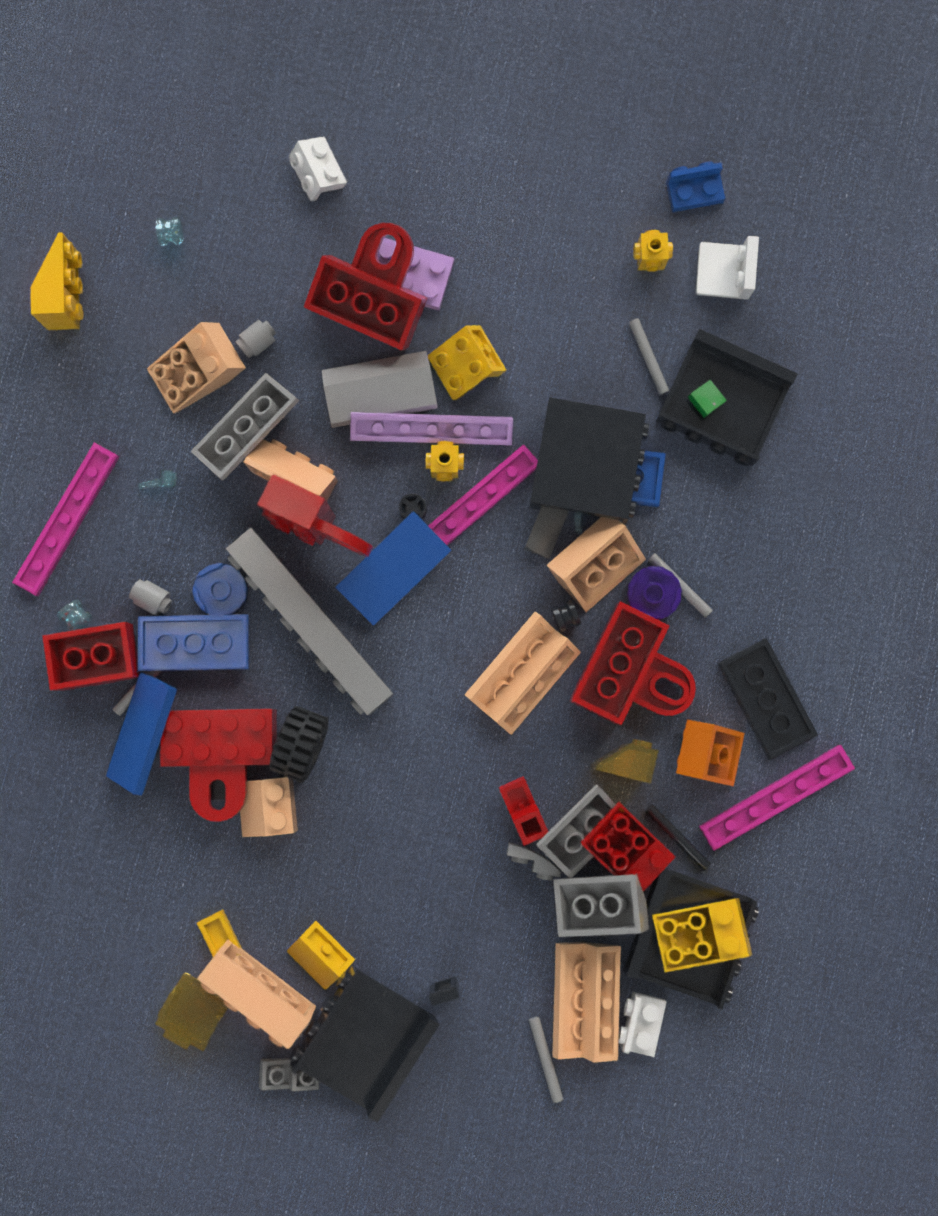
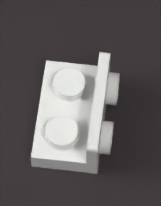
[618,992,666,1057]

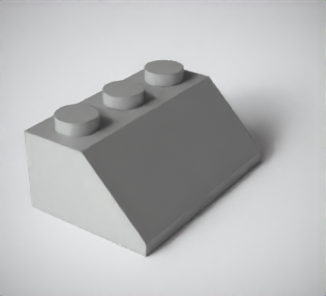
[536,784,616,878]
[554,874,649,937]

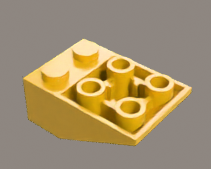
[30,232,83,330]
[652,898,752,972]

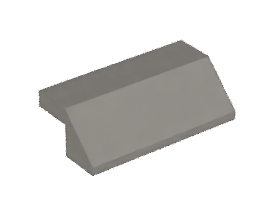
[322,351,438,428]

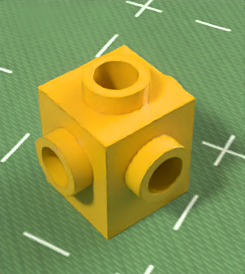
[633,230,673,272]
[426,441,464,481]

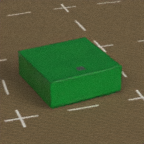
[688,380,727,418]

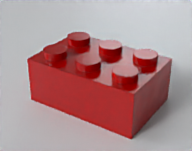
[42,622,140,691]

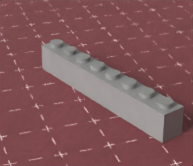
[226,528,394,716]

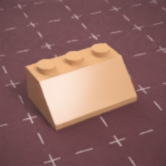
[244,439,338,501]
[547,517,646,612]

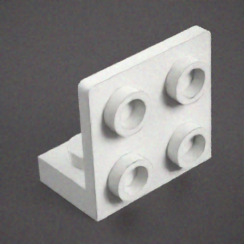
[696,236,759,299]

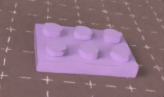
[378,238,454,311]

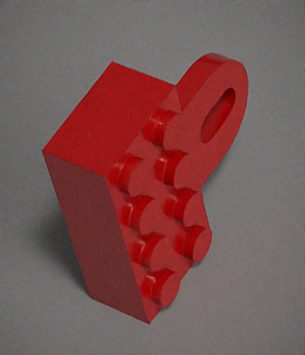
[304,223,428,350]
[257,474,373,557]
[569,601,696,725]
[160,709,277,822]

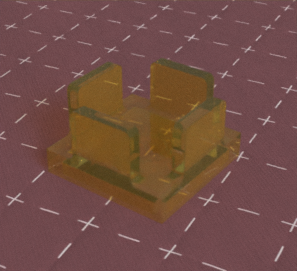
[155,972,228,1051]

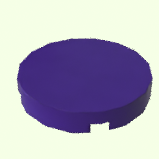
[627,566,682,620]

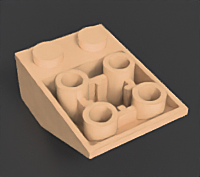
[147,322,246,413]

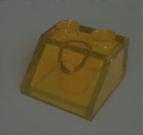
[591,739,659,783]

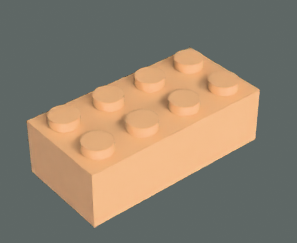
[197,939,316,1049]

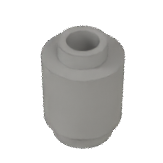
[235,319,276,359]
[129,579,172,616]

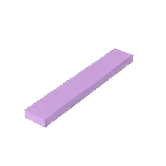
[350,412,513,445]

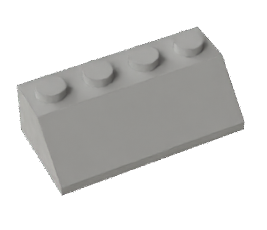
[191,373,299,481]

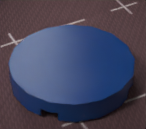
[192,563,248,615]

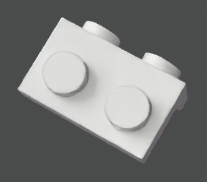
[289,137,347,201]

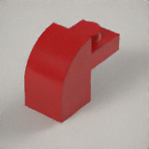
[498,776,548,846]

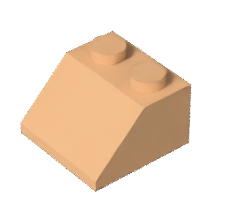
[240,777,298,837]

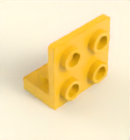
[428,325,507,400]

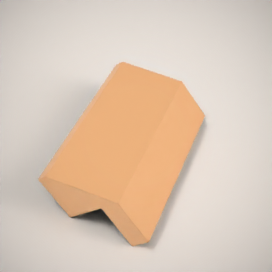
[465,612,581,735]
[552,942,621,1063]

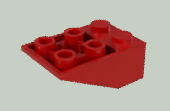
[580,802,675,891]

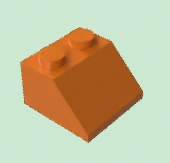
[676,719,745,786]

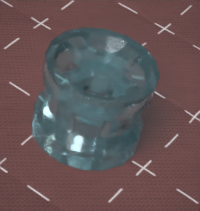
[156,217,183,246]
[57,599,93,631]

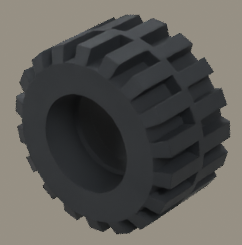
[270,706,329,783]

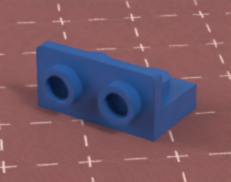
[666,161,726,212]

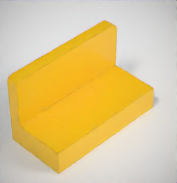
[287,921,355,990]

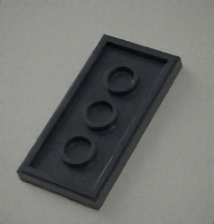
[717,638,818,760]

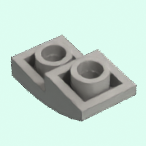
[506,842,561,881]
[259,1058,319,1091]

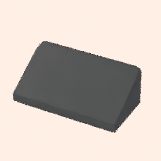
[524,506,569,559]

